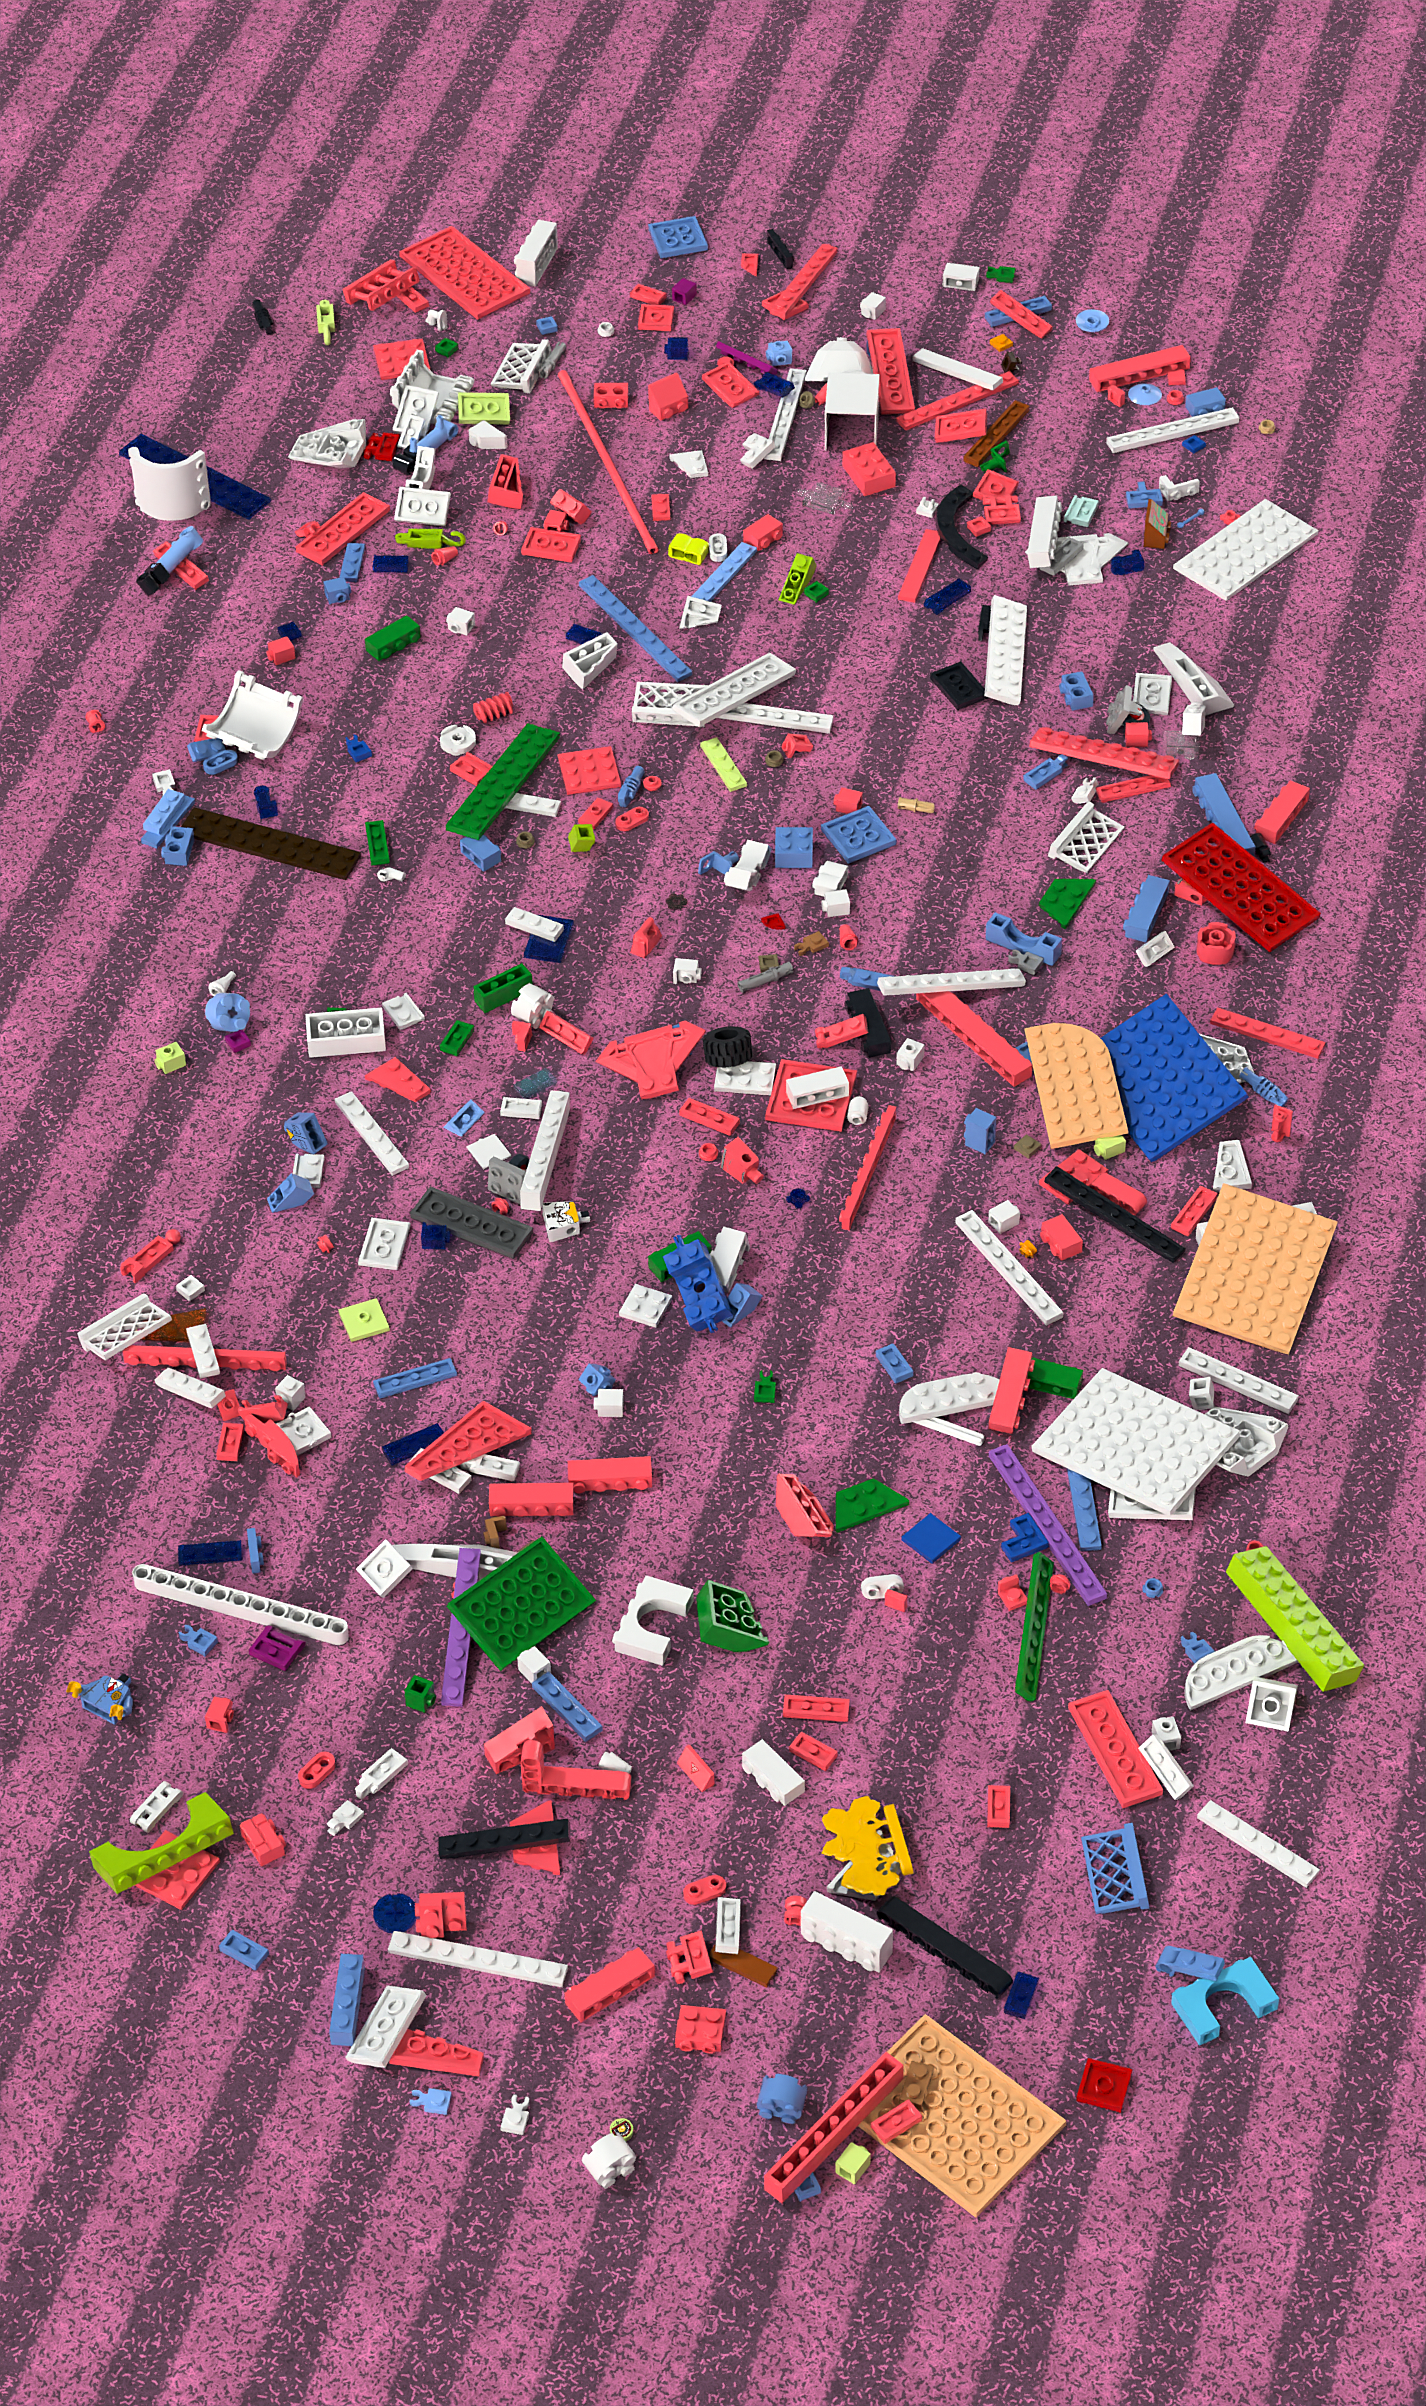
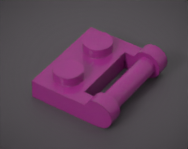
[249,1625,306,1671]

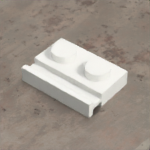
[382,993,425,1030]
[293,1154,324,1188]

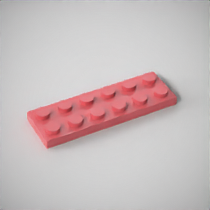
[866,328,915,415]
[296,492,390,566]
[1068,1690,1163,1808]

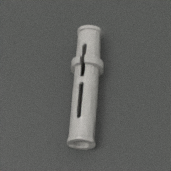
[538,342,566,379]
[737,962,793,993]

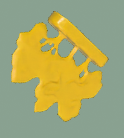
[822,1796,914,1896]

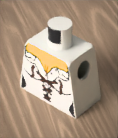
[542,1201,590,1242]

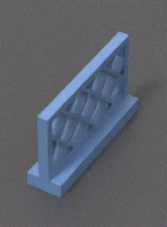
[1081,1823,1150,1914]

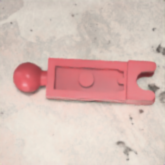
[120,1229,181,1283]

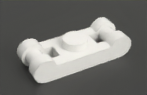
[130,1781,183,1833]

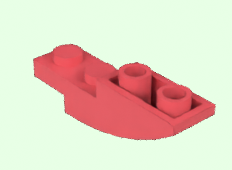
[244,1414,300,1477]

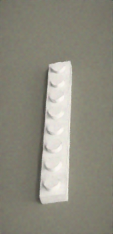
[764,368,806,461]
[1106,407,1239,453]
[877,969,1026,996]
[956,1210,1063,1326]
[388,1931,568,1987]

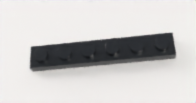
[438,1818,570,1859]

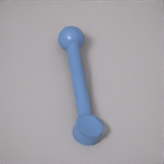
[1177,509,1205,528]

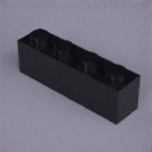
[844,988,891,1058]

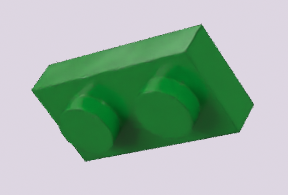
[440,1020,474,1056]

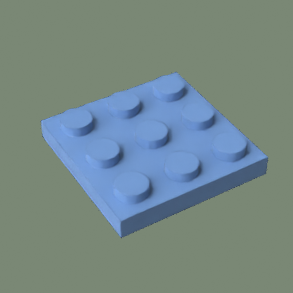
[648,216,708,258]
[821,806,896,864]

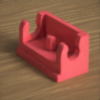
[238,1395,288,1423]

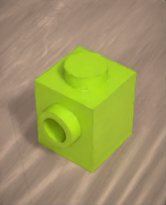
[568,824,595,852]

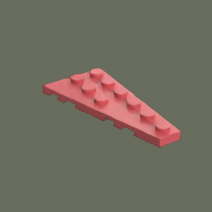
[405,1401,532,1481]

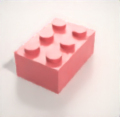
[842,442,896,496]

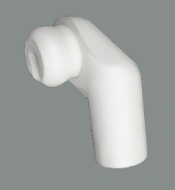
[377,867,406,881]

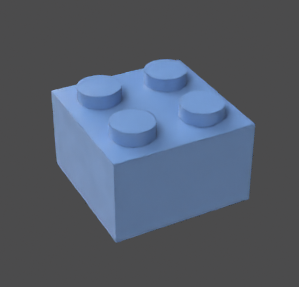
[775,827,813,868]

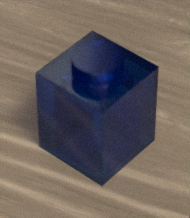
[664,337,688,360]

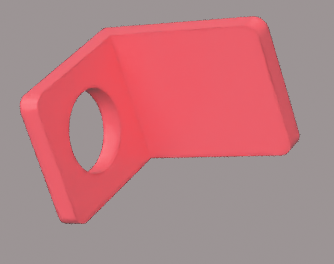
[217,1389,240,1421]

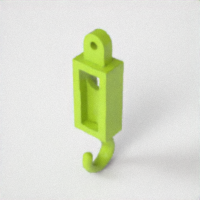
[395,529,466,549]

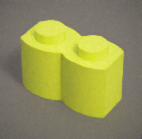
[668,533,709,565]

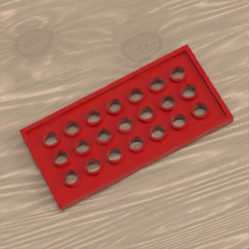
[1161,822,1321,952]

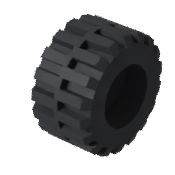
[702,1026,753,1068]

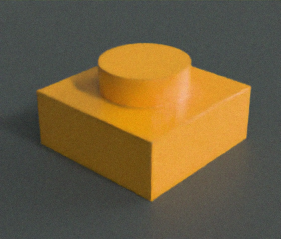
[990,334,1013,352]

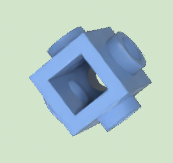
[578,1363,616,1396]

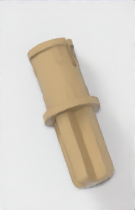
[898,797,935,813]

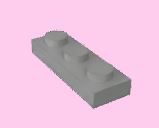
[1040,537,1084,576]

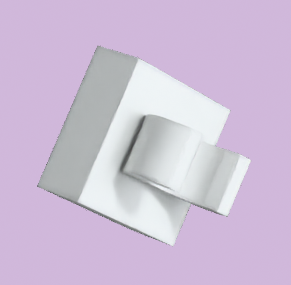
[916,497,939,518]

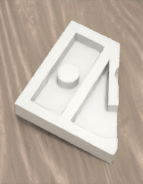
[679,596,722,629]

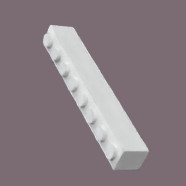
[520,1090,570,1211]

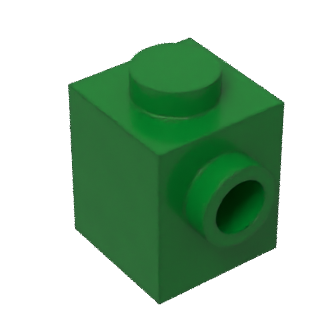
[404,1675,436,1713]

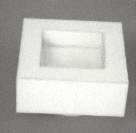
[176,1275,205,1301]

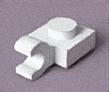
[327,1800,364,1836]

